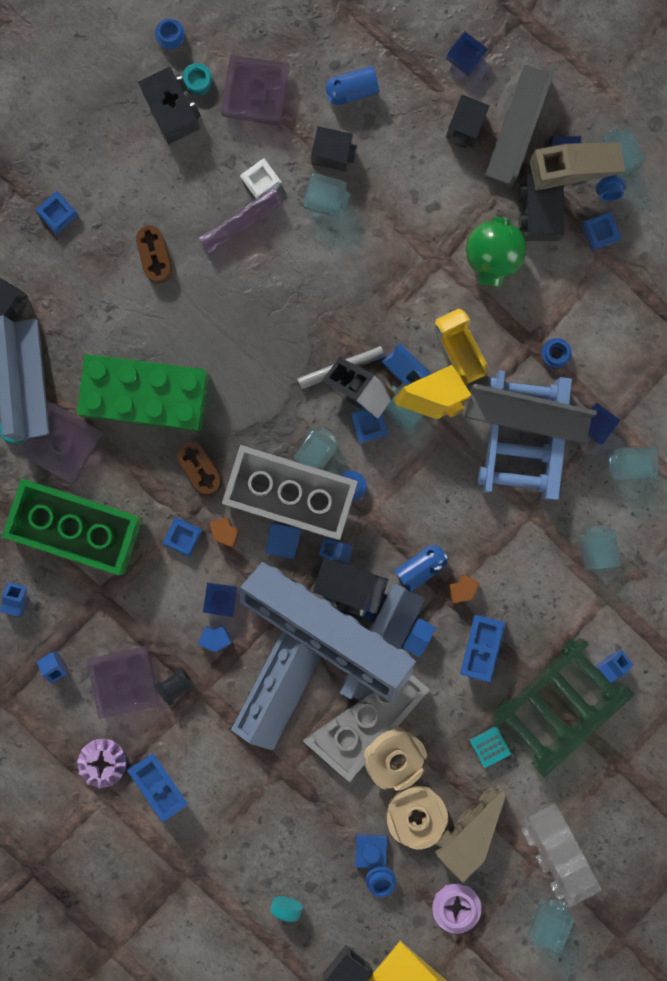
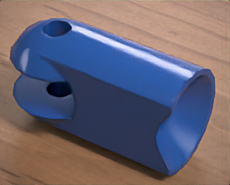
[325,66,380,105]
[381,343,431,386]
[394,545,448,593]

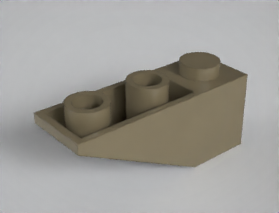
[530,142,626,191]
[434,785,506,883]

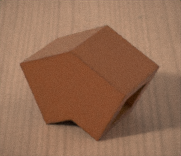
[209,517,240,547]
[448,574,480,603]

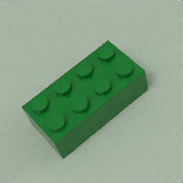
[76,354,209,433]
[2,478,144,575]

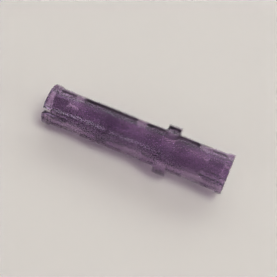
[198,187,283,253]

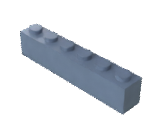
[240,562,416,703]

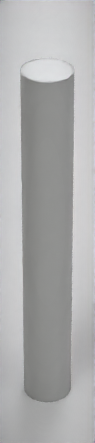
[297,346,385,389]

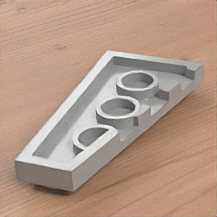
[303,674,429,782]

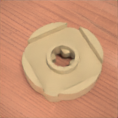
[364,727,427,791]
[386,785,448,849]

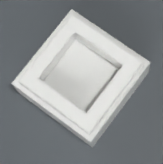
[240,158,282,202]

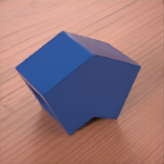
[319,538,353,564]
[0,582,27,616]
[403,618,436,657]
[198,625,233,652]
[37,650,67,684]
[595,650,634,684]

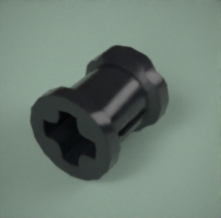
[155,666,195,706]

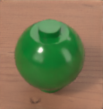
[466,216,527,287]

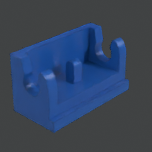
[460,615,507,682]
[127,753,188,823]

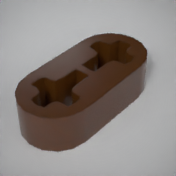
[136,225,172,284]
[178,442,222,495]

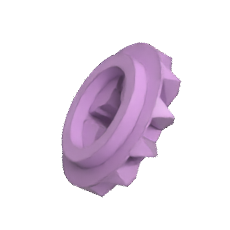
[77,739,127,789]
[432,882,481,934]

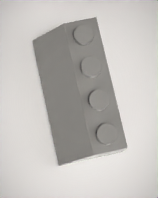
[222,445,358,541]

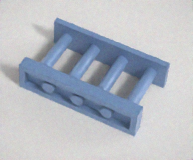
[478,370,572,501]

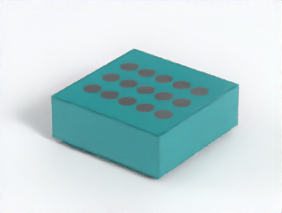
[469,726,511,769]

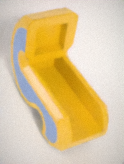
[434,309,488,385]

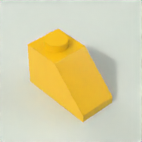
[393,365,471,420]

